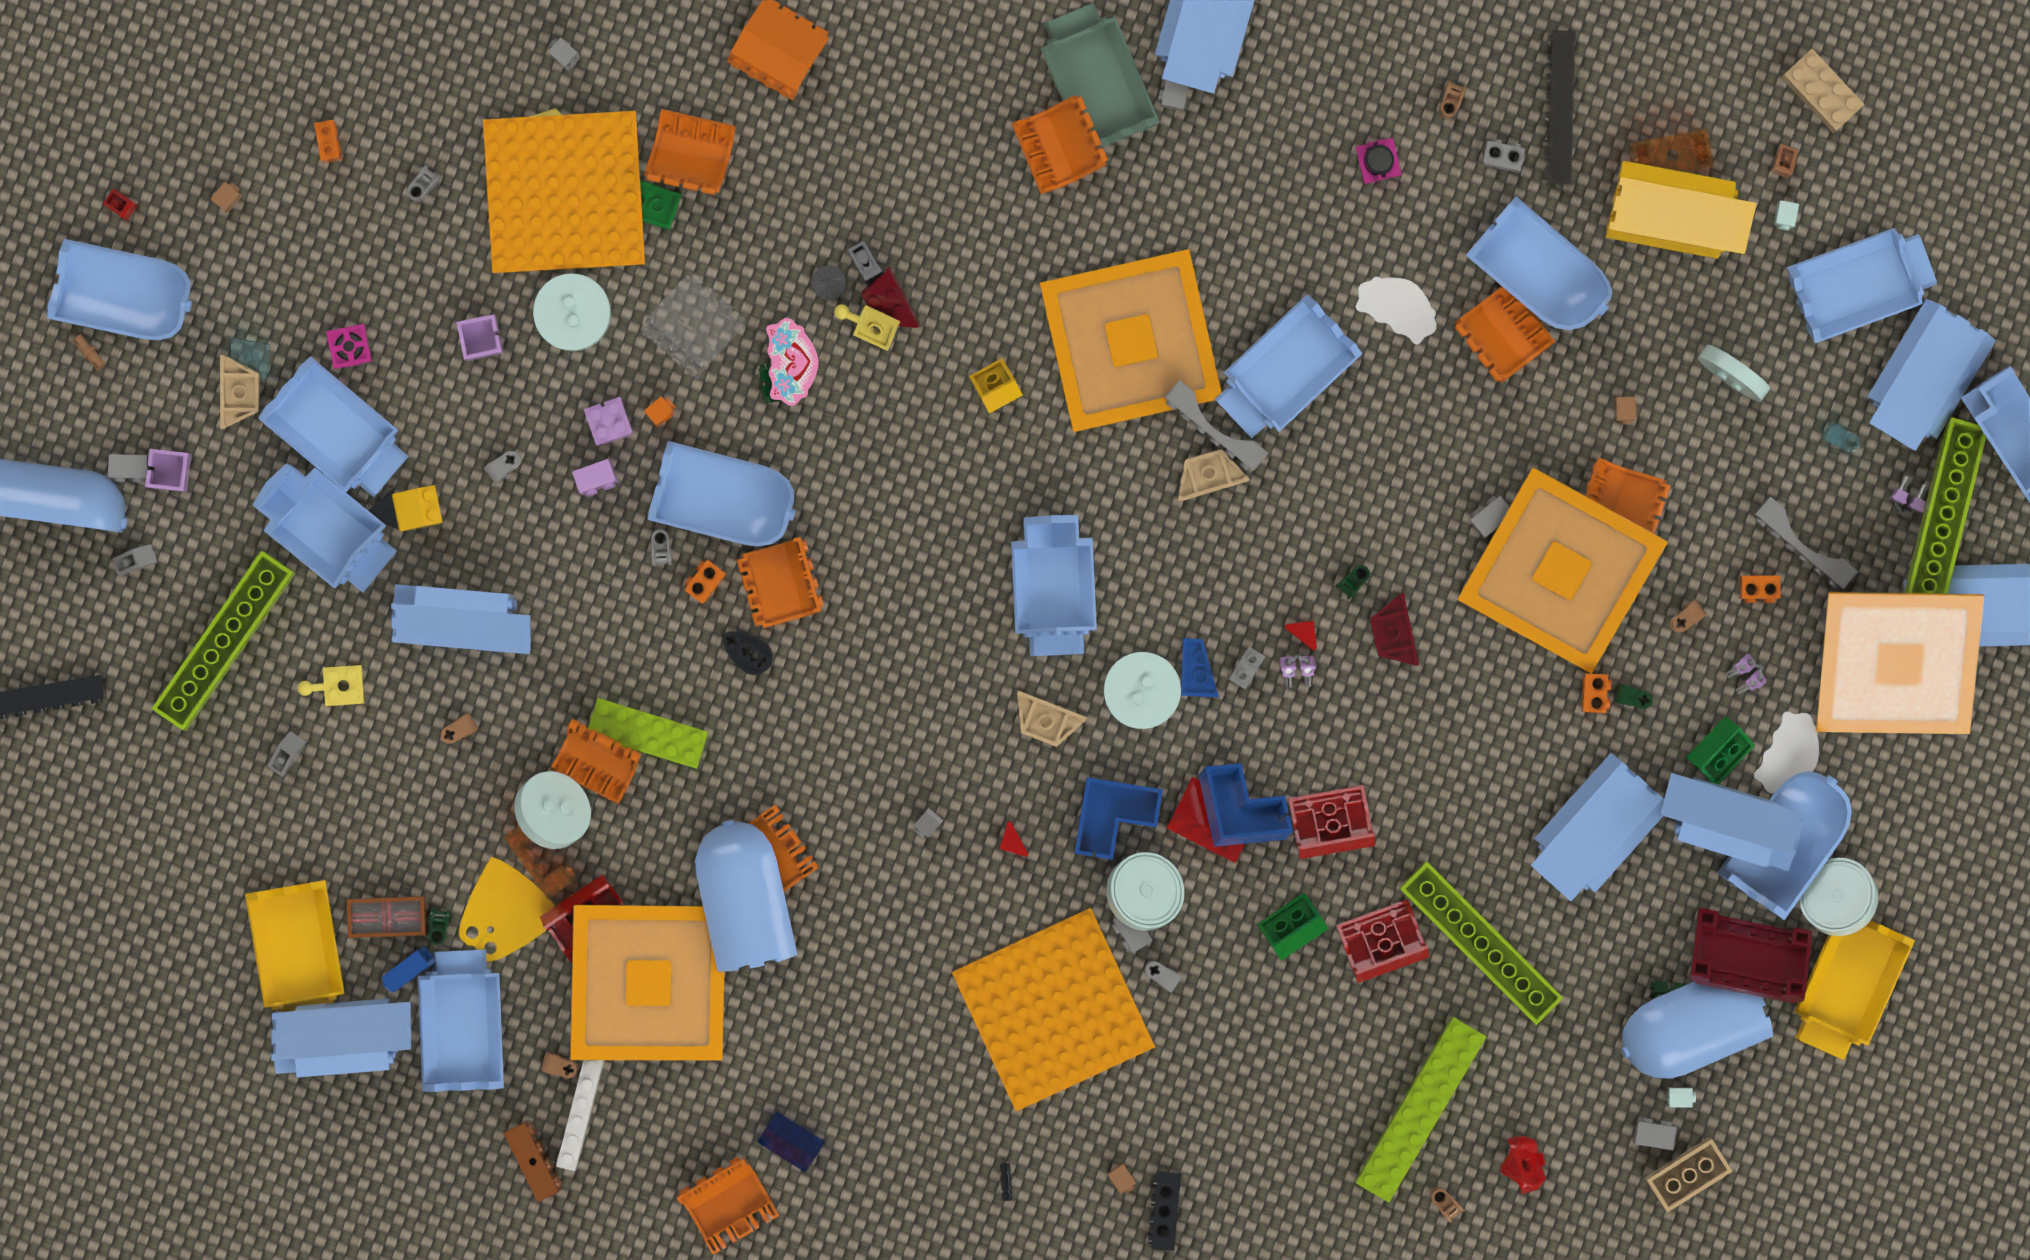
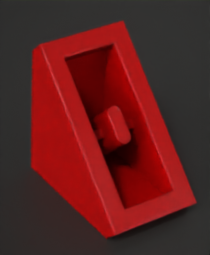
[103,188,138,221]
[1283,621,1317,651]
[1000,821,1029,857]

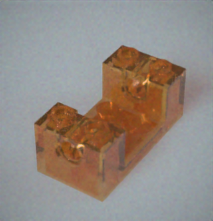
[1628,129,1714,173]
[503,825,576,899]

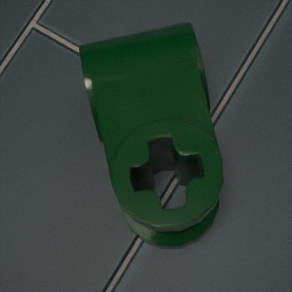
[1335,565,1370,600]
[1614,683,1653,709]
[428,908,451,945]

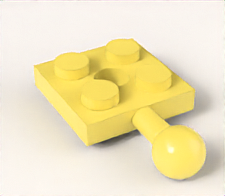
[834,304,900,351]
[297,665,364,706]

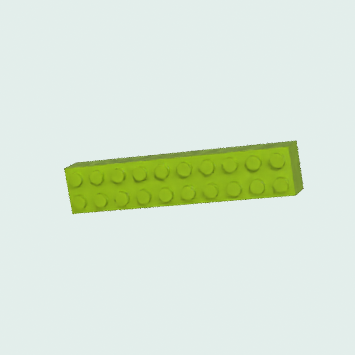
[1904,417,1986,594]
[152,551,296,731]
[1399,861,1563,1025]
[1355,1016,1486,1203]

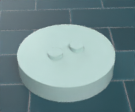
[533,274,611,351]
[1698,345,1770,402]
[1104,652,1181,729]
[514,771,591,849]
[1106,852,1184,931]
[1799,858,1879,936]

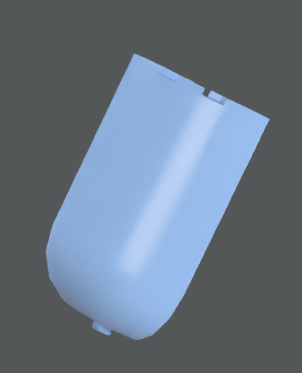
[1466,197,1612,330]
[47,239,192,340]
[648,441,796,546]
[0,459,128,533]
[1717,771,1852,920]
[695,820,798,972]
[1621,982,1773,1079]

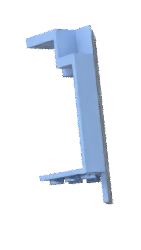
[1961,366,2030,503]
[253,463,397,593]
[1011,515,1097,656]
[391,584,531,654]
[1660,773,1805,871]
[271,998,411,1077]

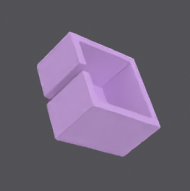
[456,314,504,361]
[584,397,634,447]
[145,449,192,492]
[572,459,619,497]

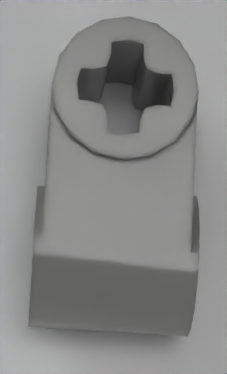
[407,165,441,202]
[484,451,521,484]
[651,529,672,566]
[1145,961,1182,993]

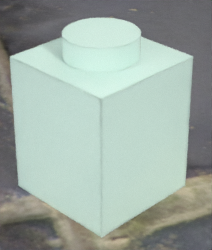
[1773,200,1799,231]
[1667,1087,1696,1107]

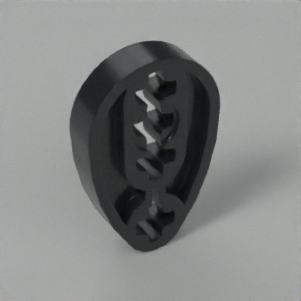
[723,631,773,675]

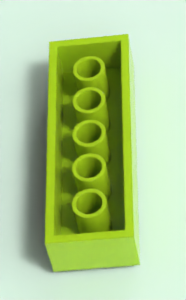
[588,698,709,769]

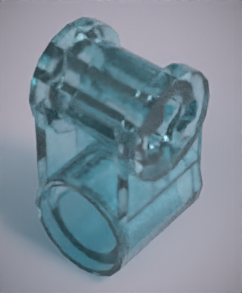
[1822,421,1860,452]

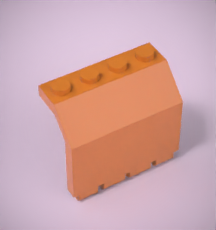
[727,0,829,100]
[1012,95,1108,194]
[644,109,736,195]
[1455,287,1556,383]
[1585,457,1671,534]
[737,537,824,628]

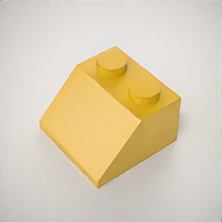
[969,358,1023,413]
[392,485,443,532]

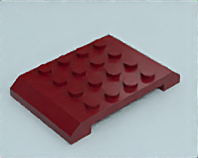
[1689,908,1813,1003]

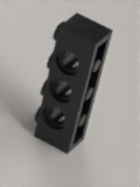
[1148,1171,1181,1251]

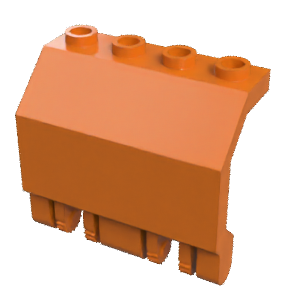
[550,718,642,804]
[748,804,819,892]
[677,1156,780,1255]

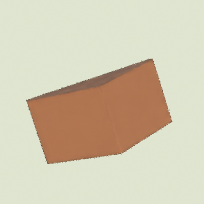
[1770,144,1798,178]

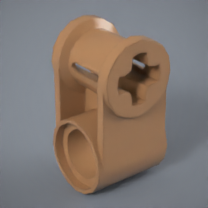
[1439,80,1467,119]
[1669,599,1707,633]
[441,713,479,744]
[541,1052,580,1078]
[1430,1186,1465,1223]

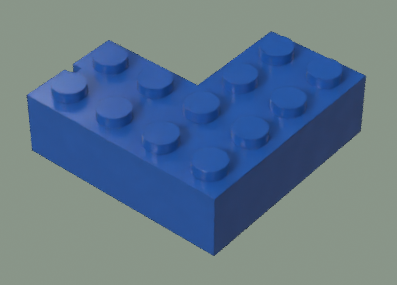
[1199,763,1293,847]
[1075,777,1163,860]

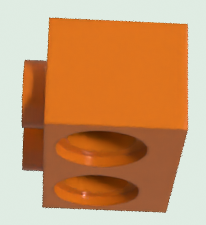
[314,120,343,163]
[644,396,676,428]
[684,560,726,604]
[1739,576,1781,603]
[1581,673,1611,713]

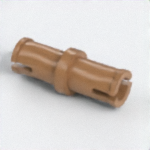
[72,334,106,371]

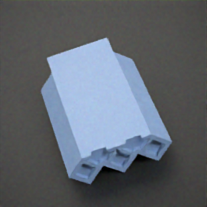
[1155,0,1254,93]
[1787,228,1937,343]
[1215,295,1362,439]
[1867,299,1996,451]
[258,356,409,497]
[1904,564,2030,646]
[1531,753,1664,901]
[418,950,504,1092]

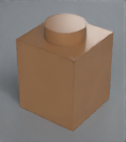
[211,182,242,213]
[1614,397,1636,425]
[1107,1163,1136,1194]

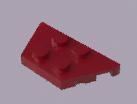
[862,266,919,328]
[1370,593,1419,666]

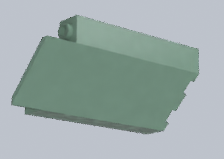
[1041,3,1160,149]

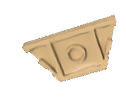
[220,355,260,429]
[1178,449,1250,502]
[1017,691,1087,747]

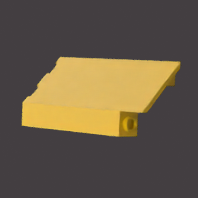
[1605,161,1757,259]
[245,880,345,1012]
[1794,920,1915,1060]

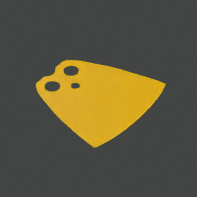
[459,857,555,962]

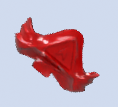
[1500,1136,1546,1194]

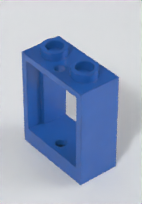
[381,946,436,993]

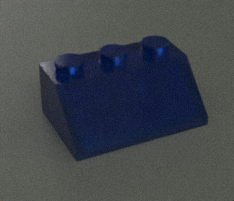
[757,1109,826,1173]

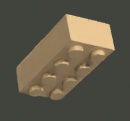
[1781,49,1865,133]
[1644,1137,1733,1213]

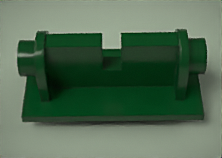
[758,364,781,403]
[1649,980,1686,999]

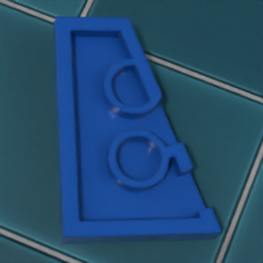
[1181,638,1219,697]

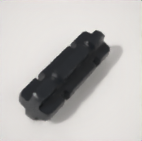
[1000,1163,1013,1201]

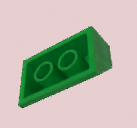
[1686,716,1755,784]
[1257,893,1329,961]

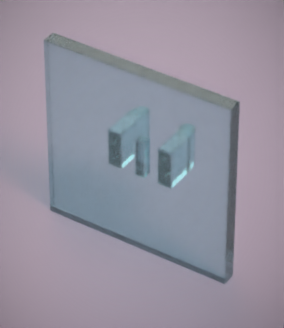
[231,338,270,379]

